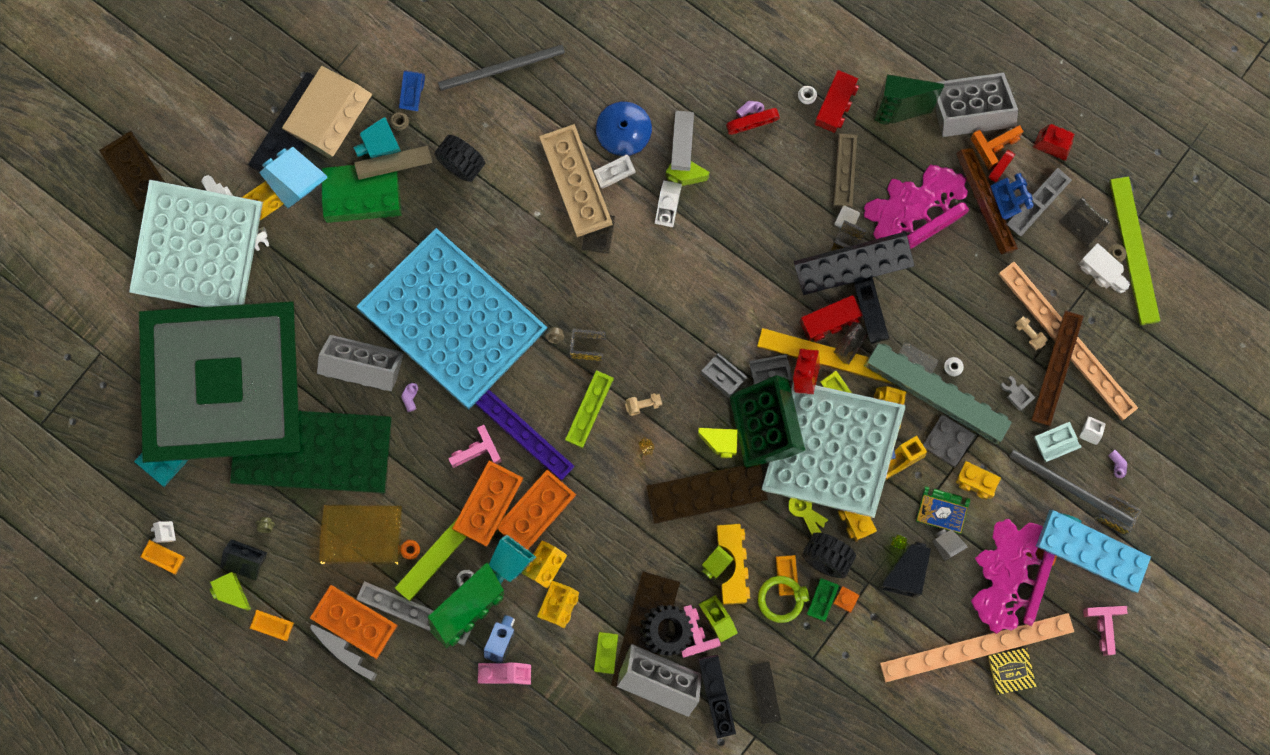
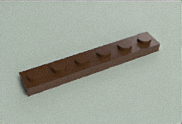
[956,148,1018,255]
[1031,310,1084,426]

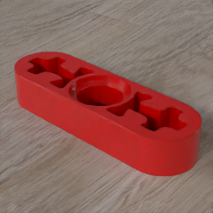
[726,108,780,135]

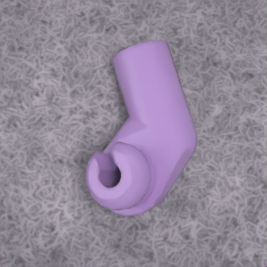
[736,101,764,118]
[401,383,418,412]
[1108,450,1127,478]

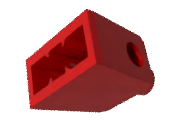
[1033,124,1075,161]

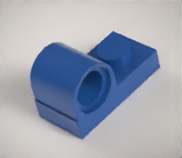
[399,70,425,111]

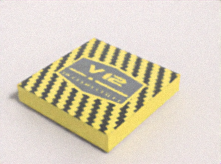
[988,648,1036,695]

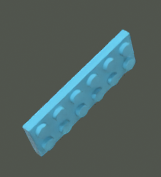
[1036,510,1151,593]

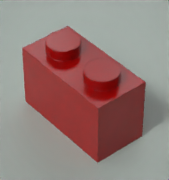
[793,349,820,394]

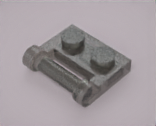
[1059,197,1110,247]

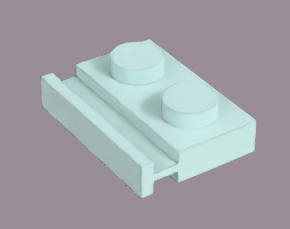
[1033,422,1081,463]

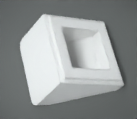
[834,205,860,229]
[1080,416,1106,445]

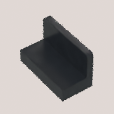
[220,539,267,581]

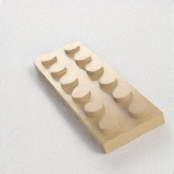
[539,124,613,237]

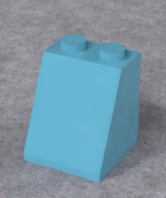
[259,147,328,208]

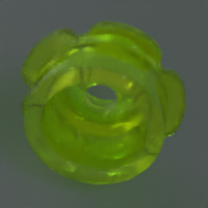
[891,534,909,550]

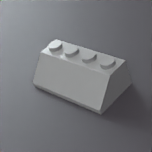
[317,335,404,391]
[617,644,702,717]

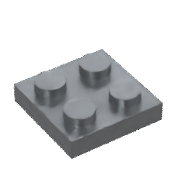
[923,414,975,468]

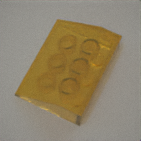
[319,505,402,564]

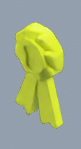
[788,498,828,535]

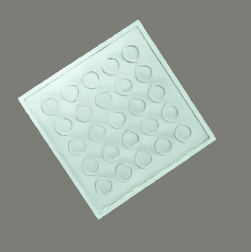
[129,180,263,307]
[762,382,905,518]

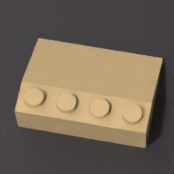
[282,66,372,159]

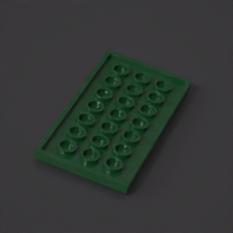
[230,411,392,494]

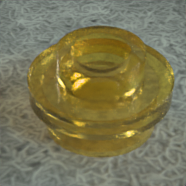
[638,437,655,456]

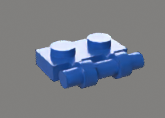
[991,173,1034,220]

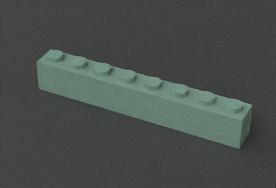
[864,343,1012,444]

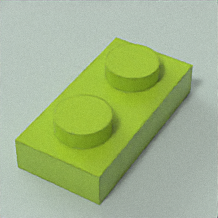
[594,632,618,674]

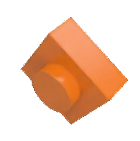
[833,586,860,613]

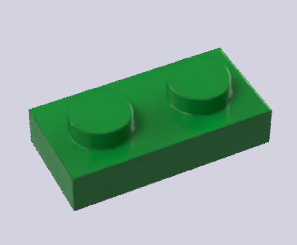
[806,578,839,622]

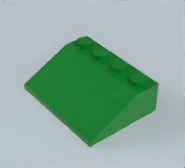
[322,165,402,223]
[428,563,504,649]

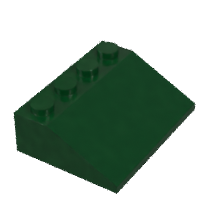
[874,74,944,125]
[730,375,805,467]

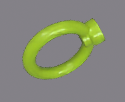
[758,576,809,623]

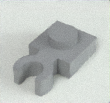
[1000,376,1035,411]

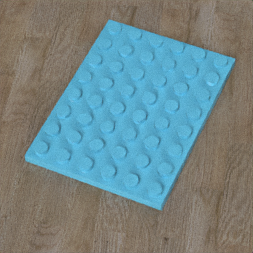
[357,228,547,410]

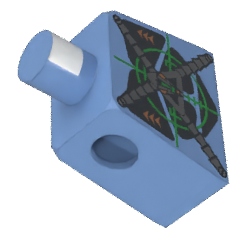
[484,615,515,663]

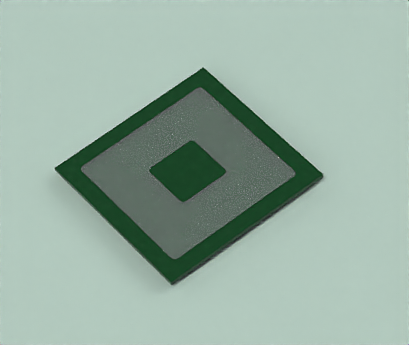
[139,301,300,463]

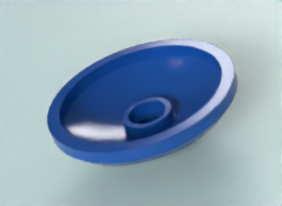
[596,102,652,156]

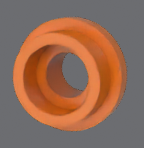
[400,540,420,560]

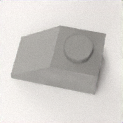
[932,529,967,561]

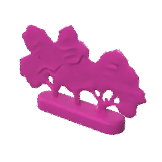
[864,165,969,249]
[971,519,1055,634]

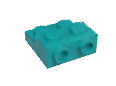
[134,453,188,487]

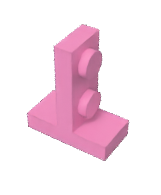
[448,425,502,468]
[680,605,721,658]
[1083,606,1128,656]
[478,663,531,685]

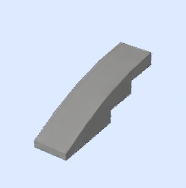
[671,111,694,171]
[1007,168,1072,236]
[310,625,377,681]

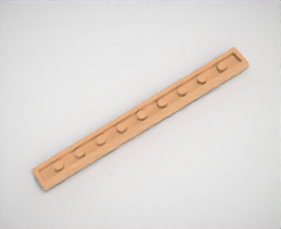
[998,262,1138,421]
[880,613,1074,682]

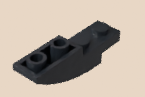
[854,277,889,344]
[699,654,736,738]

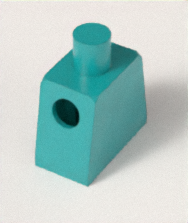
[353,117,401,158]
[489,535,536,584]

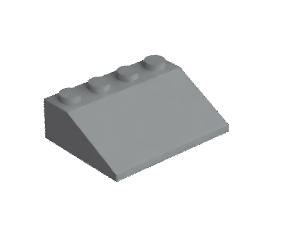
[935,73,1018,137]

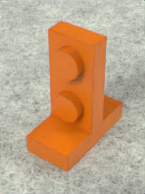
[970,125,1024,170]

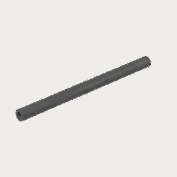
[438,45,565,91]
[1009,450,1134,527]

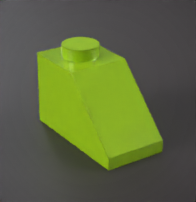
[665,161,710,186]
[701,546,733,580]
[210,572,251,611]
[699,595,738,642]

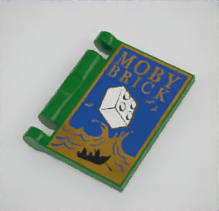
[916,486,970,534]

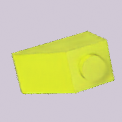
[698,428,737,458]

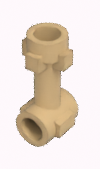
[1015,316,1048,350]
[625,393,662,416]

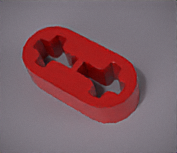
[988,149,1016,183]

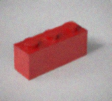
[815,70,859,133]
[799,295,863,342]

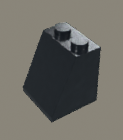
[878,542,931,598]

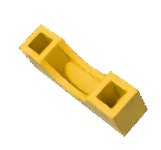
[885,436,927,480]
[716,524,750,605]

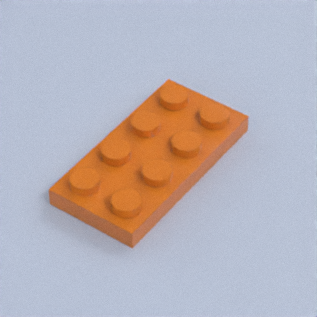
[452,460,524,547]
[497,469,576,550]
[310,585,398,659]

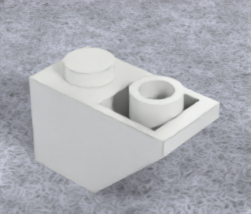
[655,181,682,227]

